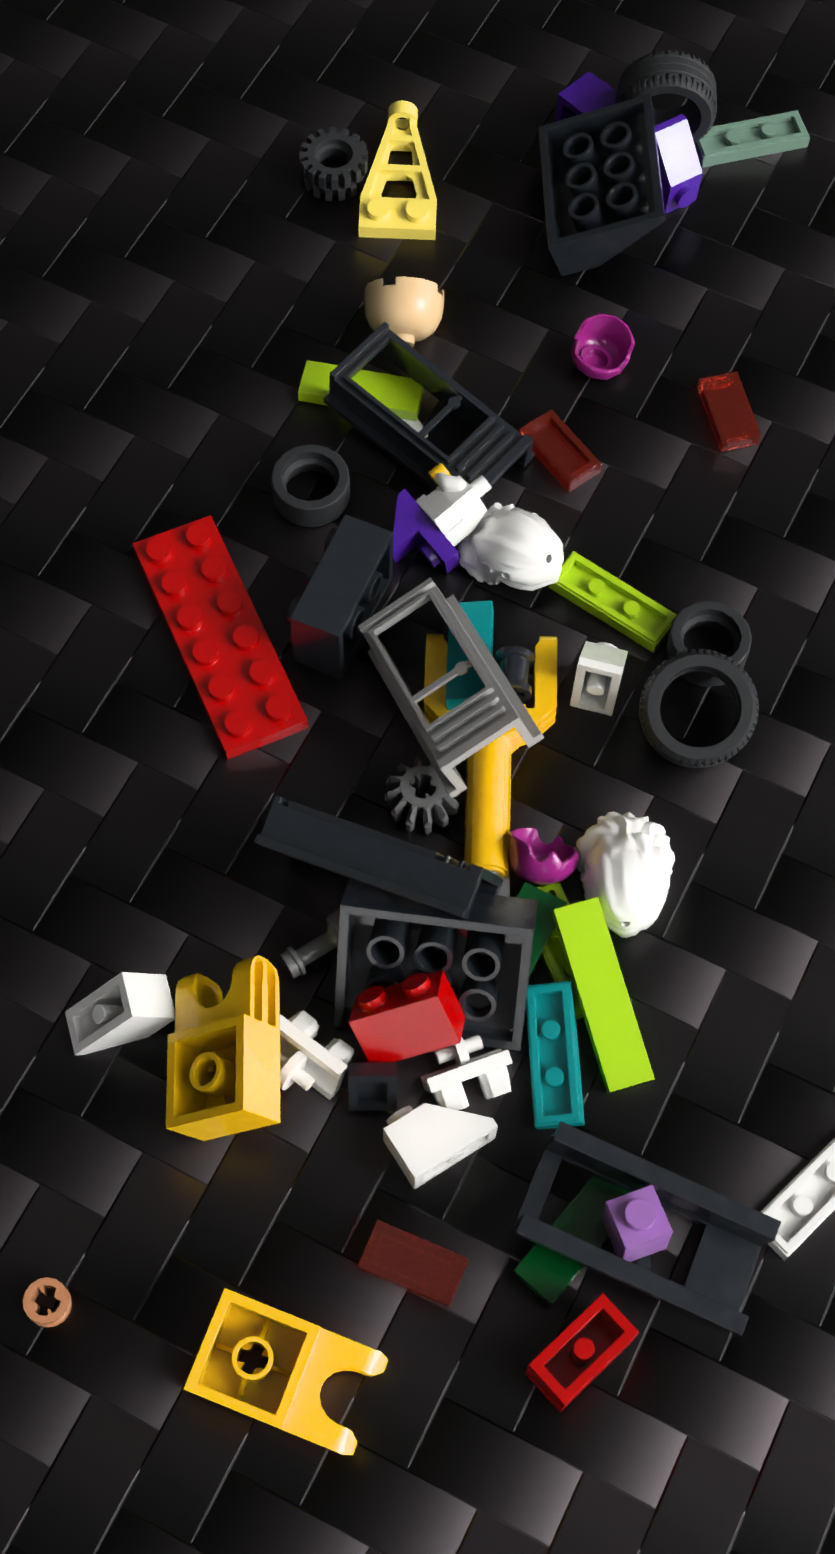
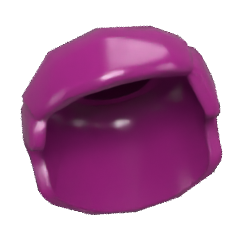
[571,313,635,380]
[508,827,579,885]

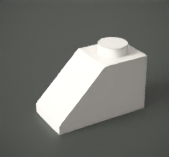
[570,641,628,716]
[65,972,175,1055]
[383,1103,498,1189]

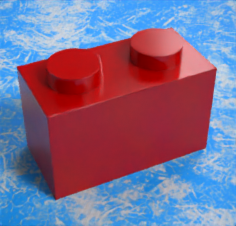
[349,970,465,1063]
[524,1293,639,1413]

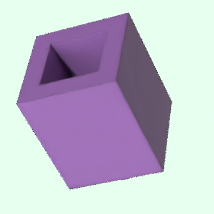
[601,1185,673,1262]

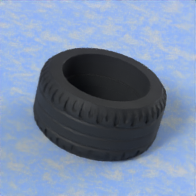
[616,50,717,143]
[639,649,759,768]

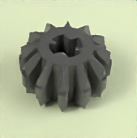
[384,756,460,835]

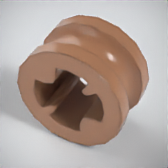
[23,1277,72,1328]

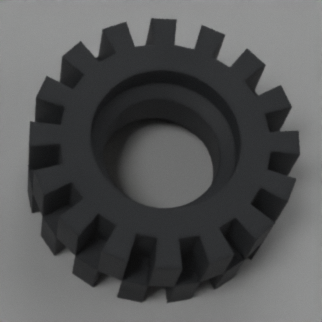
[299,127,368,201]

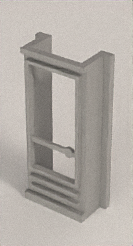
[358,577,544,798]

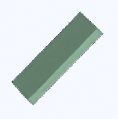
[694,110,810,168]

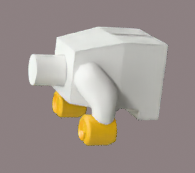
[416,463,492,546]

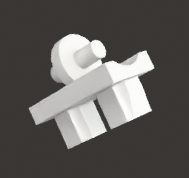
[280,1010,354,1100]
[420,1035,513,1110]

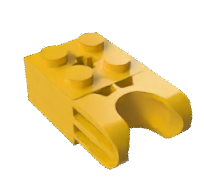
[166,955,280,1141]
[184,1288,388,1455]

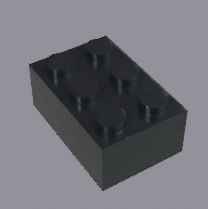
[287,514,393,679]

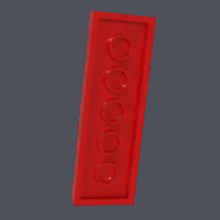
[132,515,308,760]

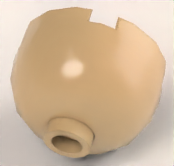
[364,276,444,347]

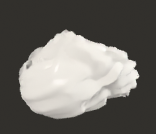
[458,502,564,591]
[576,811,675,938]

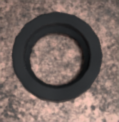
[271,444,350,527]
[666,600,752,687]

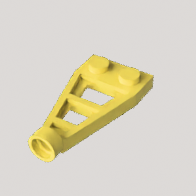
[358,100,437,240]

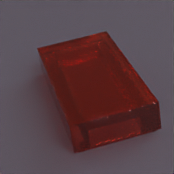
[697,372,762,452]
[519,409,602,492]
[358,1220,469,1309]

